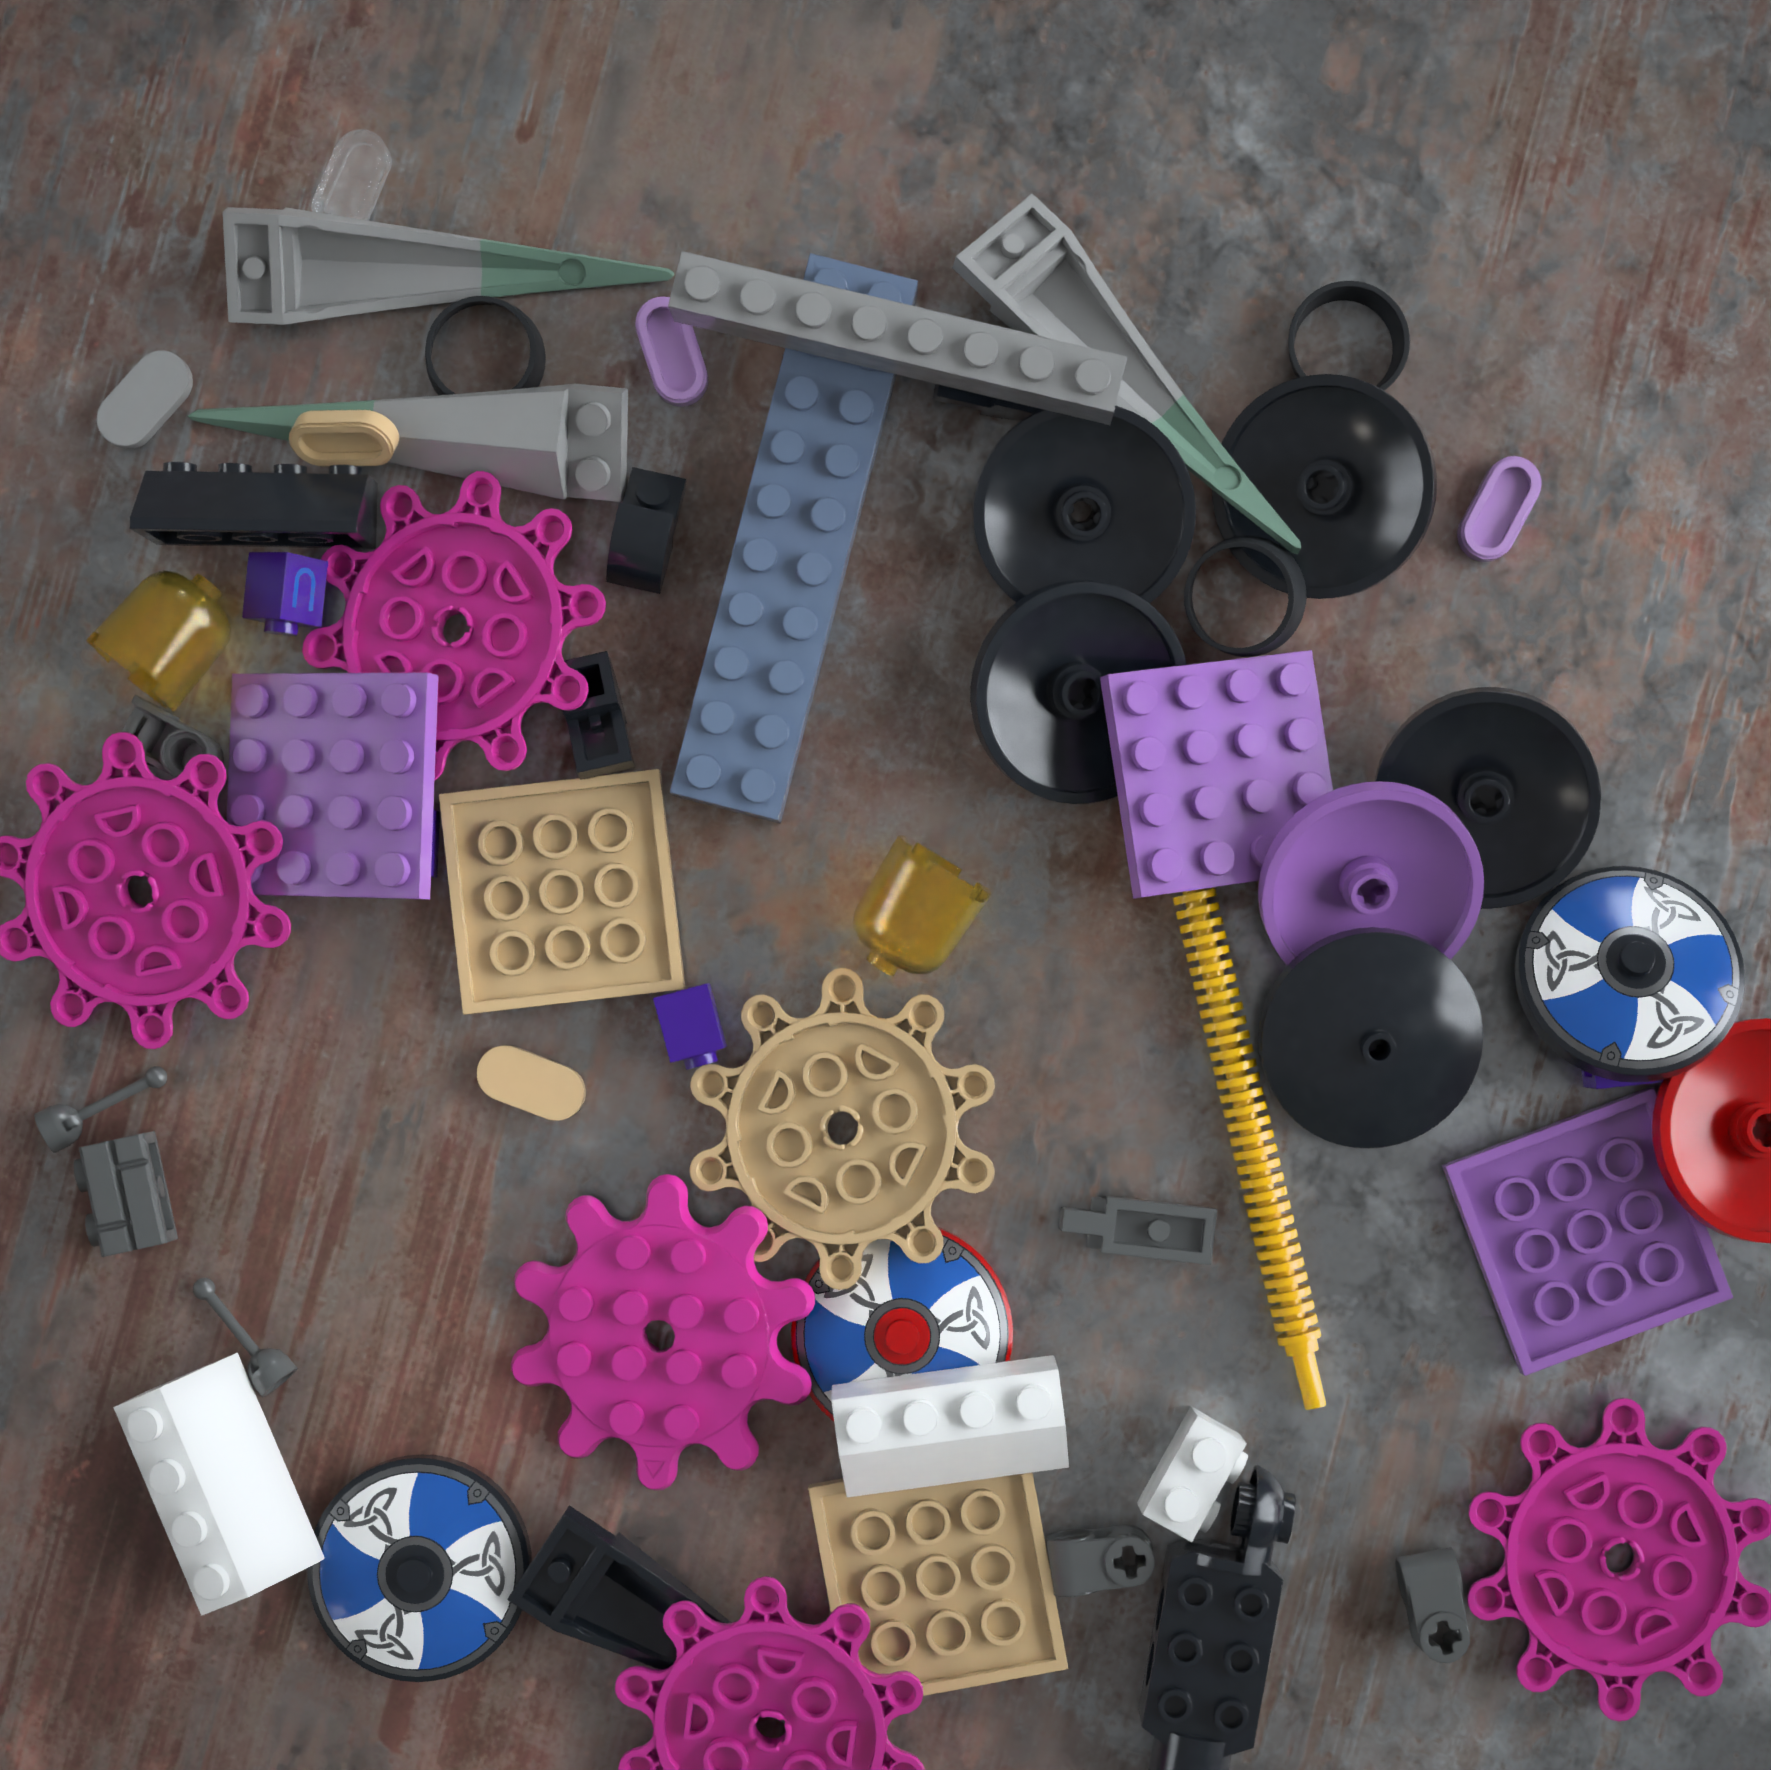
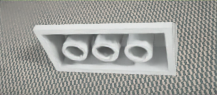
[113,1352,325,1616]
[831,1355,1069,1497]

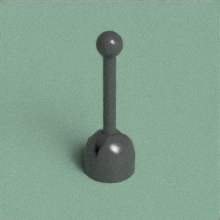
[34,1066,168,1153]
[193,1278,298,1397]

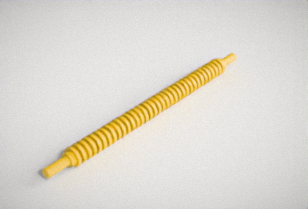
[1172,888,1326,1410]

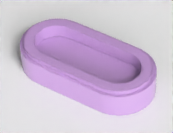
[635,297,708,407]
[1457,456,1542,562]

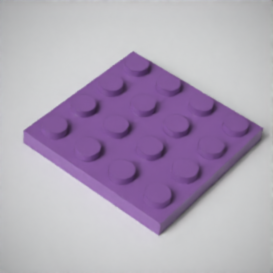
[1100,650,1333,899]
[226,673,438,900]
[1442,1088,1733,1376]

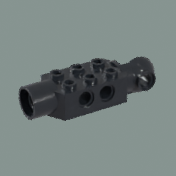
[1138,1465,1296,1770]

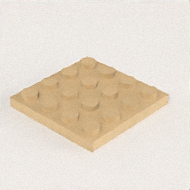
[439,769,685,1015]
[808,1473,1069,1696]

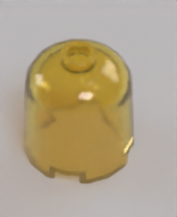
[86,570,231,712]
[853,834,992,976]

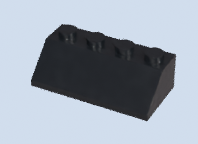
[130,462,378,549]

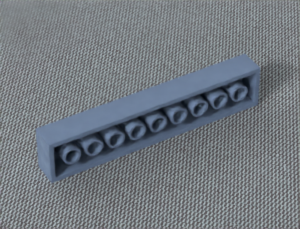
[670,253,918,824]

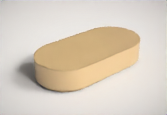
[289,410,399,467]
[477,1045,586,1121]

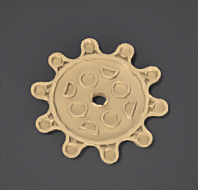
[689,968,995,1290]

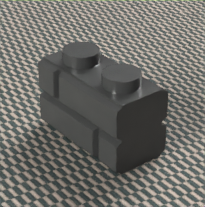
[74,1131,178,1257]

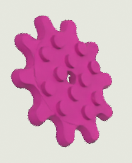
[302,471,606,780]
[0,732,291,1049]
[511,1174,815,1491]
[1467,1398,1771,1722]
[615,1576,925,1770]

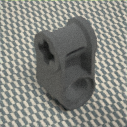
[121,695,224,777]
[1045,1525,1155,1597]
[1395,1547,1470,1663]

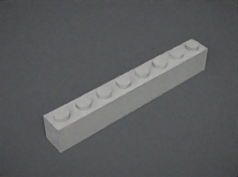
[668,251,1127,425]

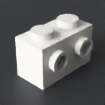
[1137,1406,1248,1542]

